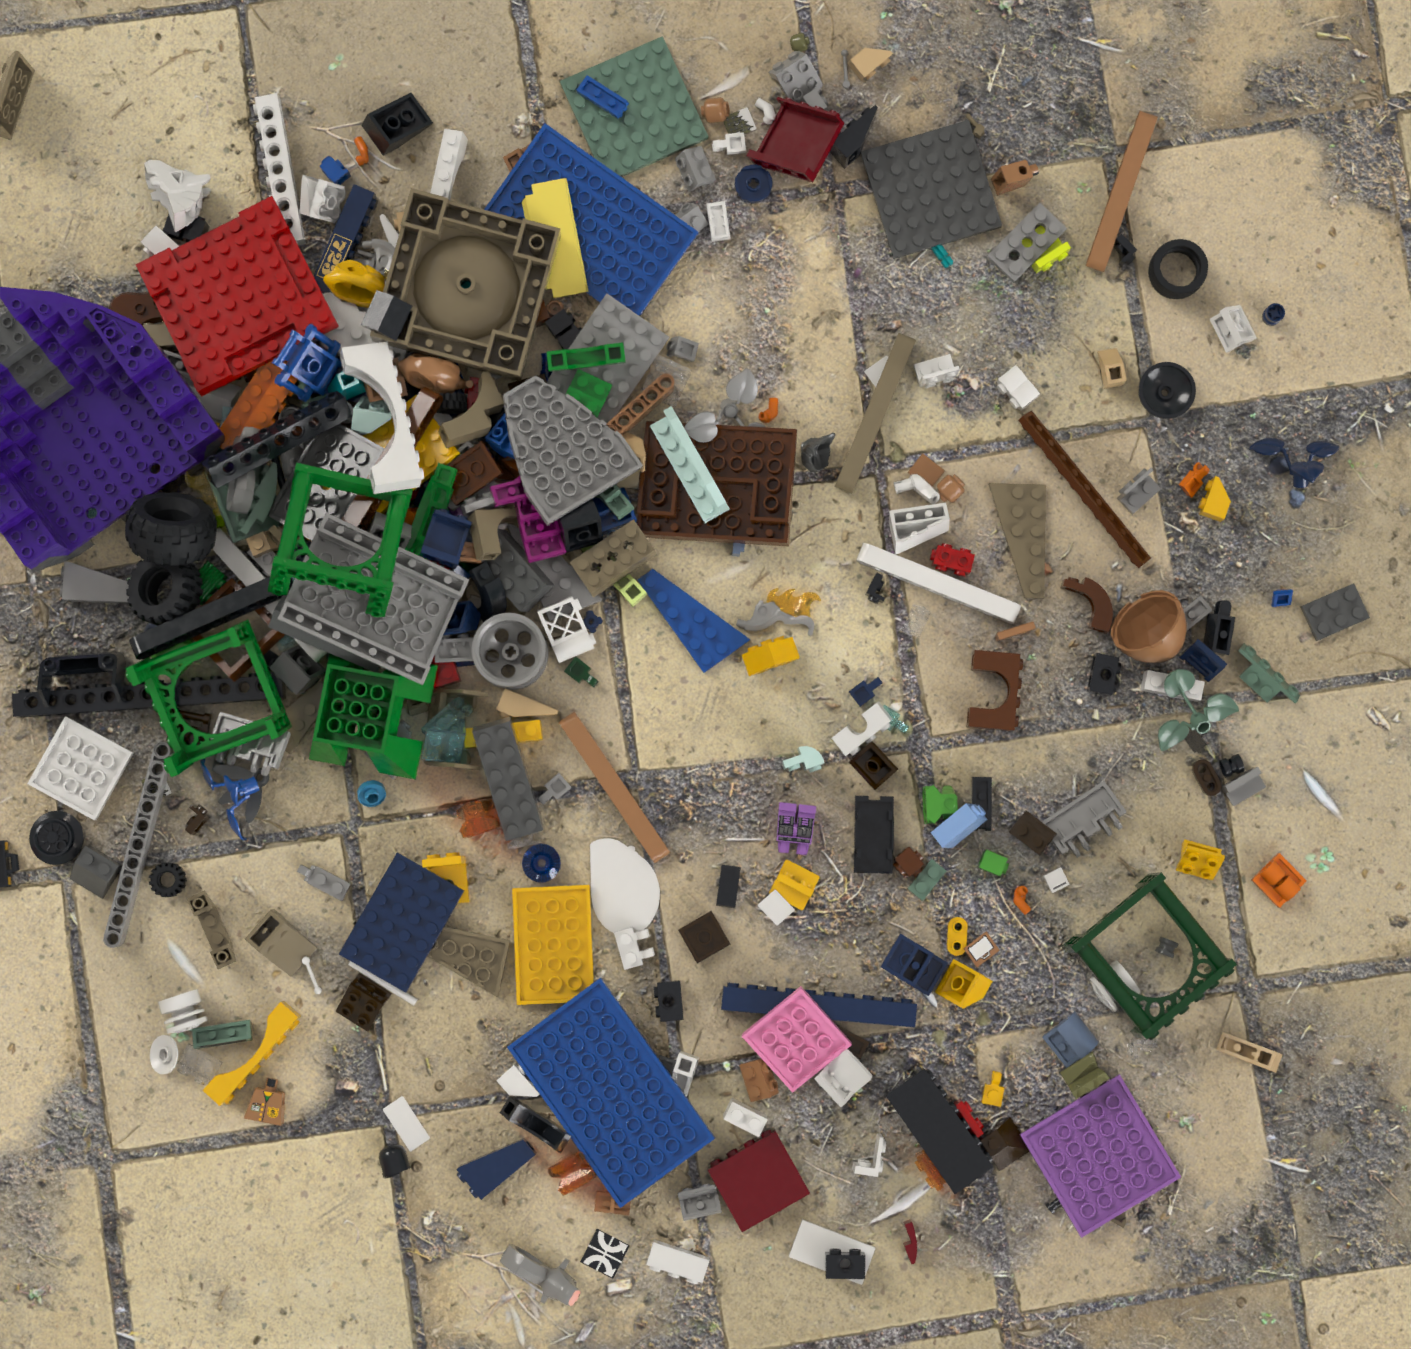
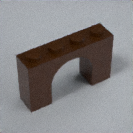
[966,650,1023,731]

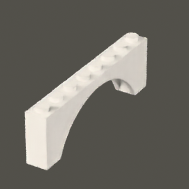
[340,342,424,494]

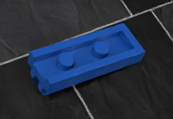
[576,75,629,119]

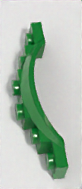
[405,463,458,560]

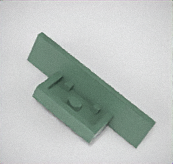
[1239,643,1300,703]

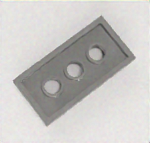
[987,203,1067,283]

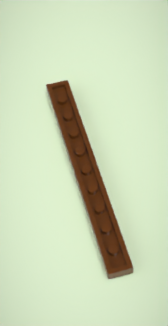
[1018,410,1151,569]

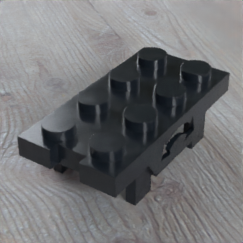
[853,796,894,874]

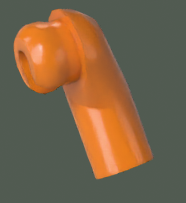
[354,136,369,166]
[758,398,778,423]
[1013,886,1031,915]

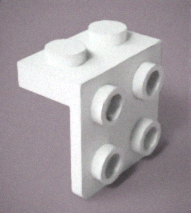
[814,1049,872,1107]

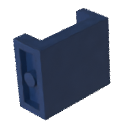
[419,509,472,569]

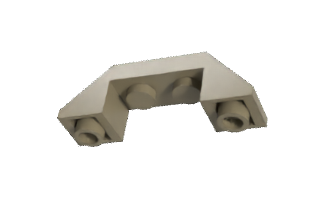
[186,890,236,969]

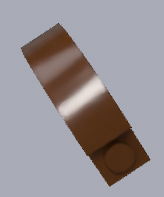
[1060,577,1113,634]

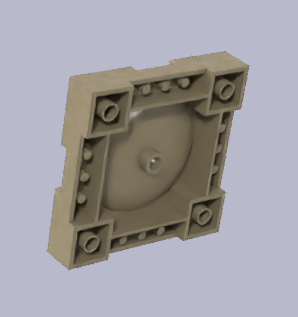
[370,188,561,381]

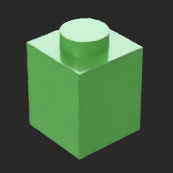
[977,849,1009,876]

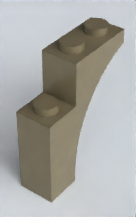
[438,371,504,448]

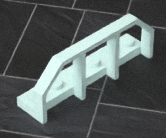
[650,406,730,523]

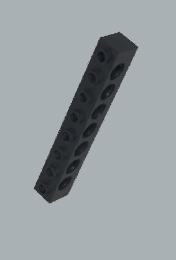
[201,391,352,488]

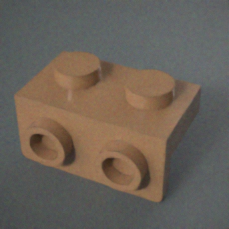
[739,1058,779,1102]

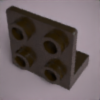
[336,973,392,1031]

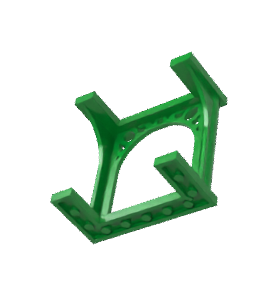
[267,462,413,618]
[125,619,292,777]

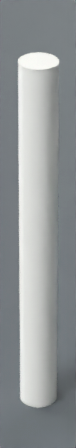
[348,961,418,1006]

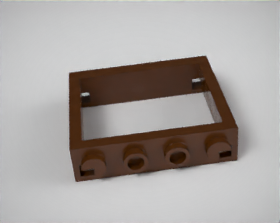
[193,578,286,682]

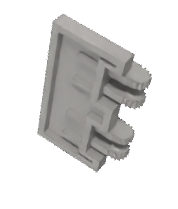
[210,712,291,776]
[1042,781,1126,858]

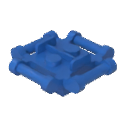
[272,324,342,402]

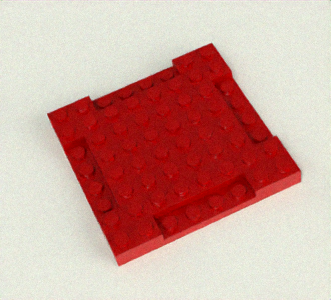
[135,196,339,397]

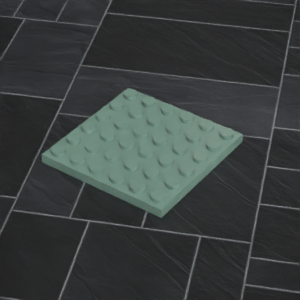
[560,36,709,177]

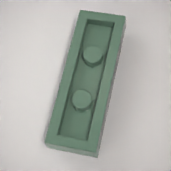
[192,1020,253,1049]

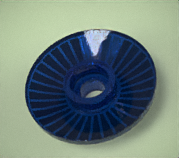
[522,844,561,882]

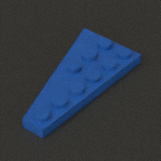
[637,569,750,673]

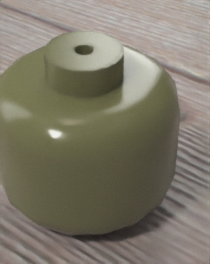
[790,33,810,52]

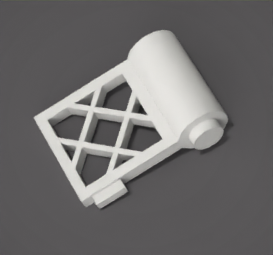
[537,596,596,663]

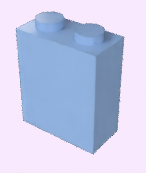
[931,803,988,848]

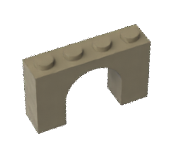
[468,507,519,561]

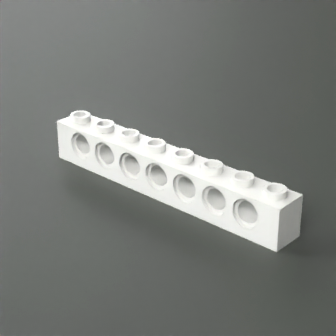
[253,93,306,245]

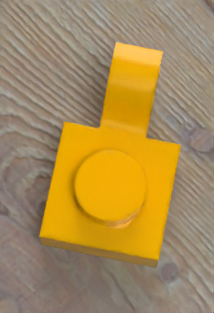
[981,1071,1004,1107]

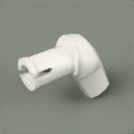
[893,474,940,504]

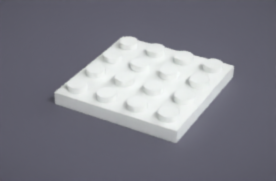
[27,716,134,820]

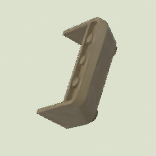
[423,689,488,770]

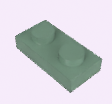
[907,859,946,901]

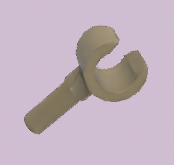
[966,113,985,139]

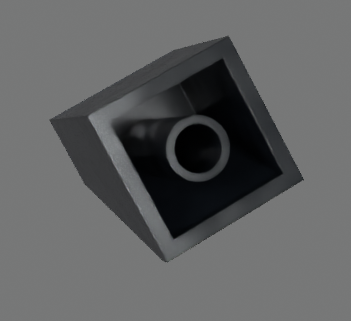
[557,498,603,553]

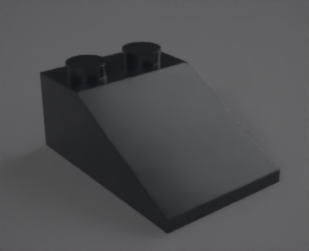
[361,93,433,156]

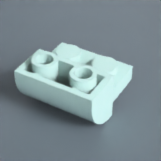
[782,746,825,773]

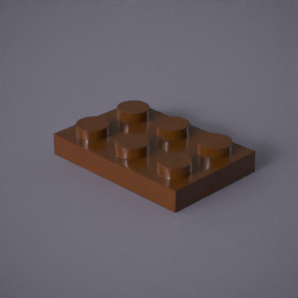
[447,441,504,506]

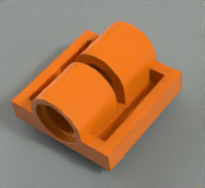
[1251,853,1306,908]

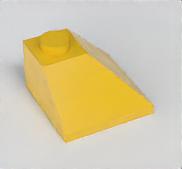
[935,959,993,1009]

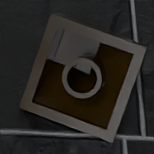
[978,1117,1029,1171]

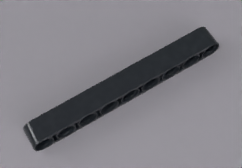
[129,577,293,660]

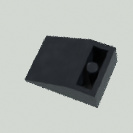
[830,105,878,169]

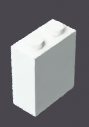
[723,1098,768,1137]

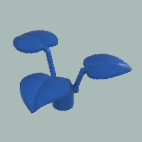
[200,759,259,840]

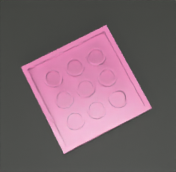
[742,986,852,1093]

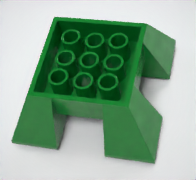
[309,653,438,780]

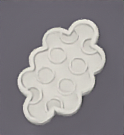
[312,292,377,356]

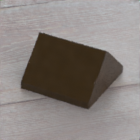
[849,741,898,790]

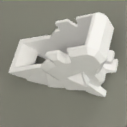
[144,160,211,232]

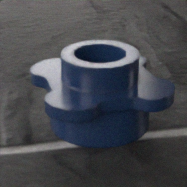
[582,610,603,633]

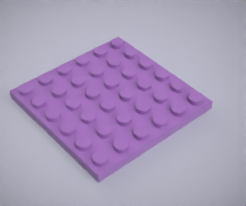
[1019,1074,1181,1238]

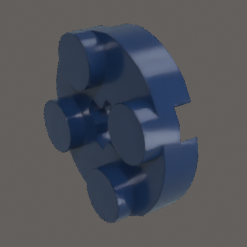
[735,164,772,203]

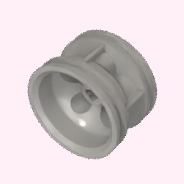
[472,613,549,690]

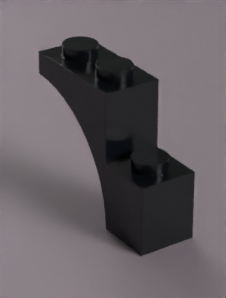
[500,1096,571,1153]

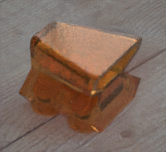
[456,799,500,839]
[548,1151,596,1196]

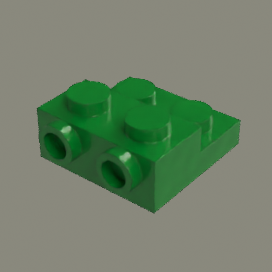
[565,369,613,418]

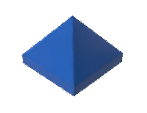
[1271,589,1293,607]

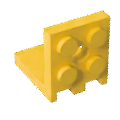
[422,852,470,903]

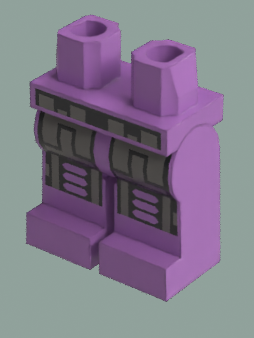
[776,802,816,855]

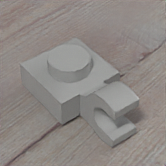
[538,773,572,805]

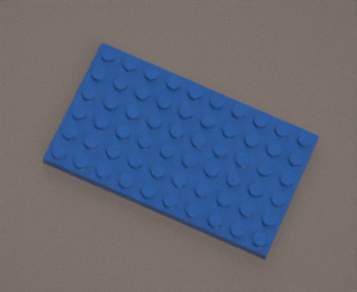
[484,123,699,316]
[507,978,715,1208]

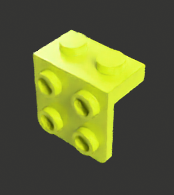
[1022,226,1071,273]

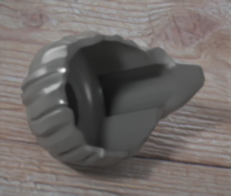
[801,433,835,472]

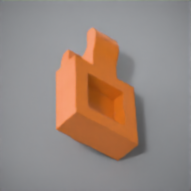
[1179,462,1210,498]

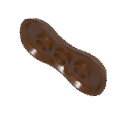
[109,291,164,325]

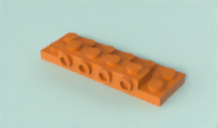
[220,360,298,449]

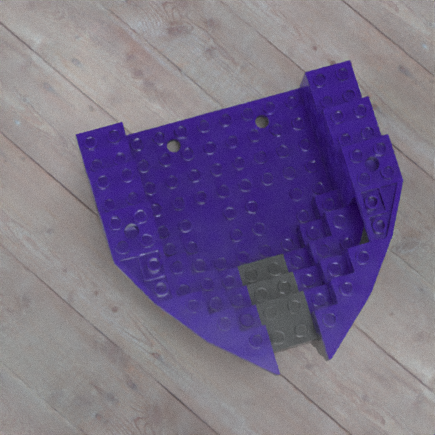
[0,287,225,570]

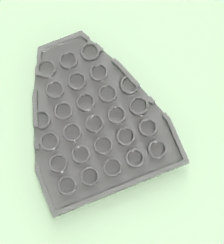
[503,375,643,526]

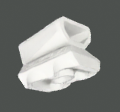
[300,175,346,223]

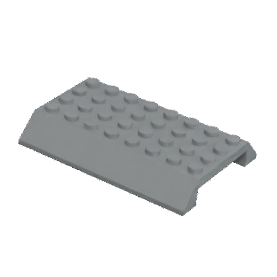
[277,513,469,685]

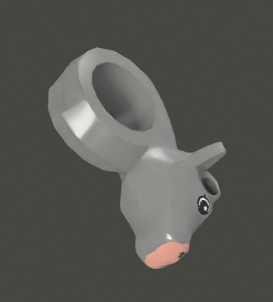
[500,1244,581,1306]

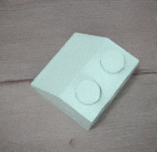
[351,396,392,434]

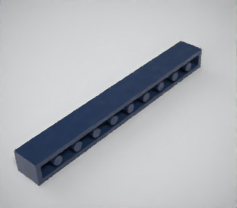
[721,982,917,1027]

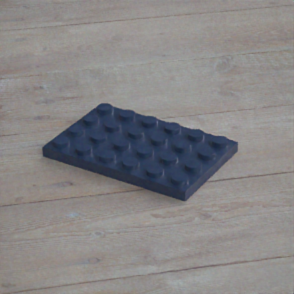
[339,852,465,993]

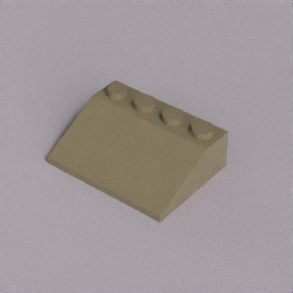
[0,50,35,140]

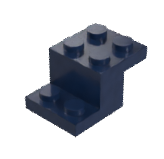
[880,933,948,996]

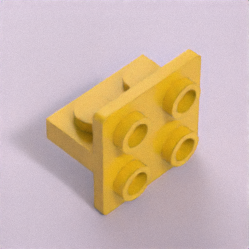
[1176,839,1225,880]
[769,860,820,910]

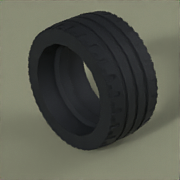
[1148,239,1208,299]

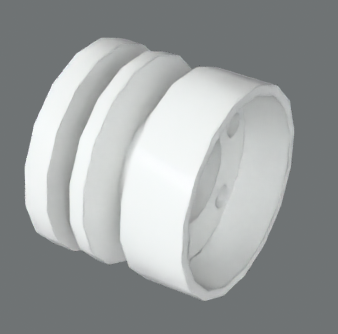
[1089,960,1141,1012]
[158,989,208,1034]

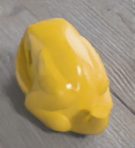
[323,260,385,308]

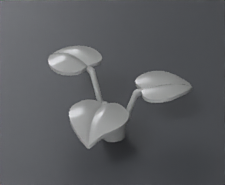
[684,368,766,443]

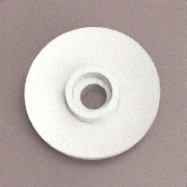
[150,1035,178,1074]

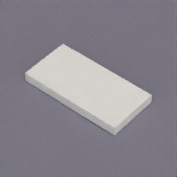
[789,1219,875,1285]

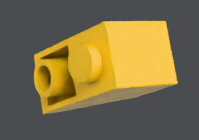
[1198,476,1231,522]

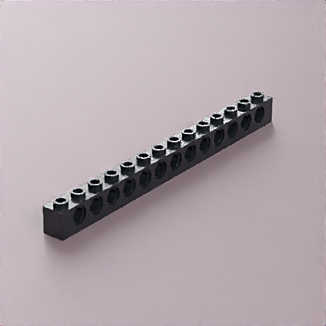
[12,672,286,718]

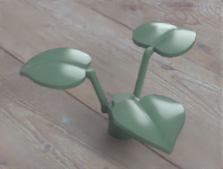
[1158,669,1239,751]

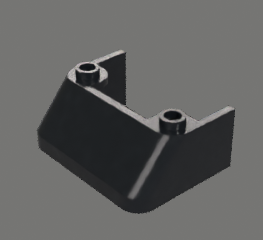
[37,651,126,707]

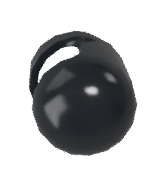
[379,1144,411,1179]

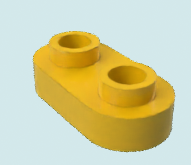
[946,917,968,956]

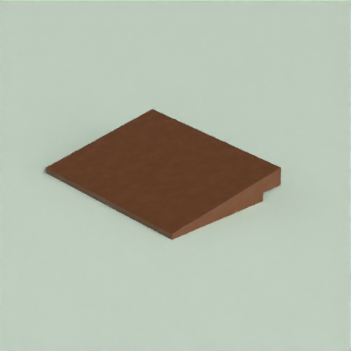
[636,421,797,547]

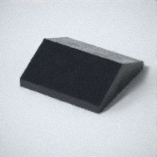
[361,290,413,341]

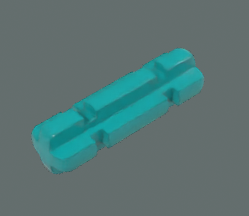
[931,245,953,268]

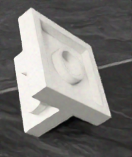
[1210,305,1257,353]

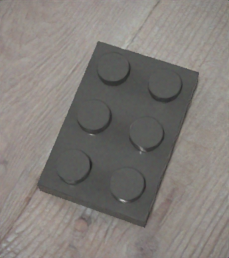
[1300,583,1370,641]

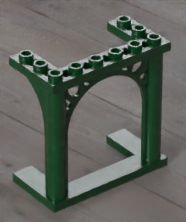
[1061,872,1237,1040]

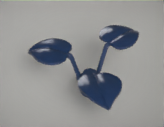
[1249,438,1339,488]

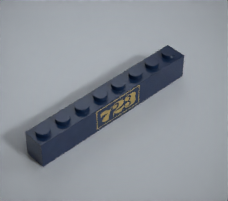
[314,184,378,294]

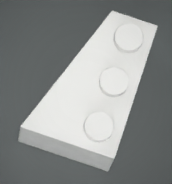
[889,502,950,555]

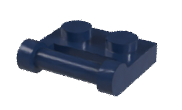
[1179,639,1227,682]

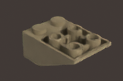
[245,909,317,977]

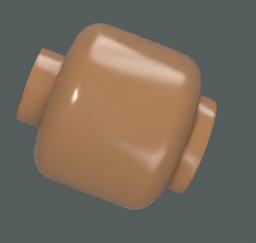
[701,97,730,123]
[937,474,965,503]

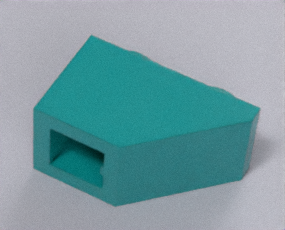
[327,371,366,400]

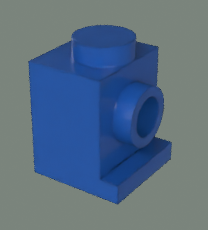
[320,156,351,185]

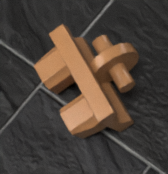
[594,1191,631,1215]

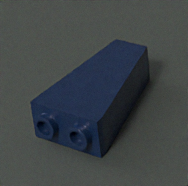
[456,1137,537,1200]

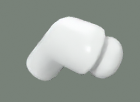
[755,98,776,124]

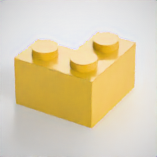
[742,636,800,676]

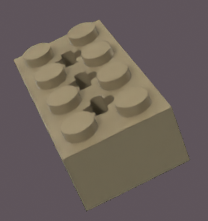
[570,519,657,598]

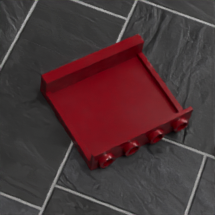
[746,97,845,183]
[707,1129,810,1232]

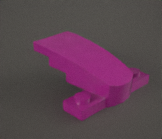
[490,476,566,563]

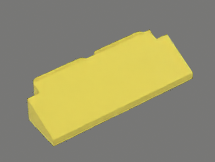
[522,178,589,298]

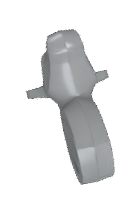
[219,427,266,514]

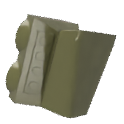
[1060,1052,1110,1100]

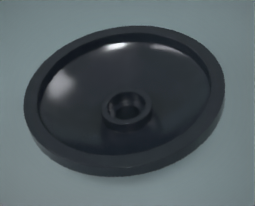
[1138,362,1196,419]

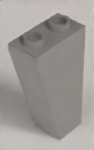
[60,561,129,604]

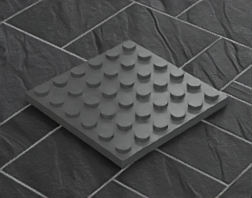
[860,120,1002,259]

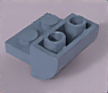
[1042,1011,1099,1068]

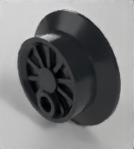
[29,811,84,865]

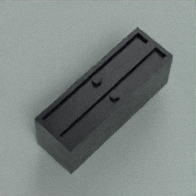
[885,1067,994,1194]

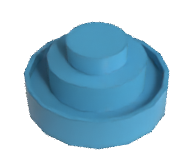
[357,780,386,807]

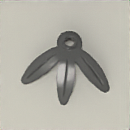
[213,764,270,823]

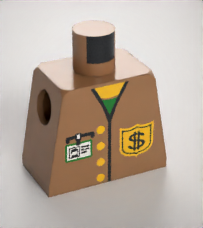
[244,1077,285,1126]

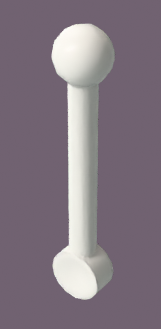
[302,956,322,994]

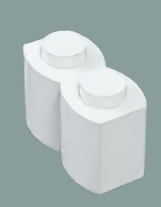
[997,365,1040,411]

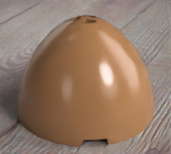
[1111,590,1187,663]

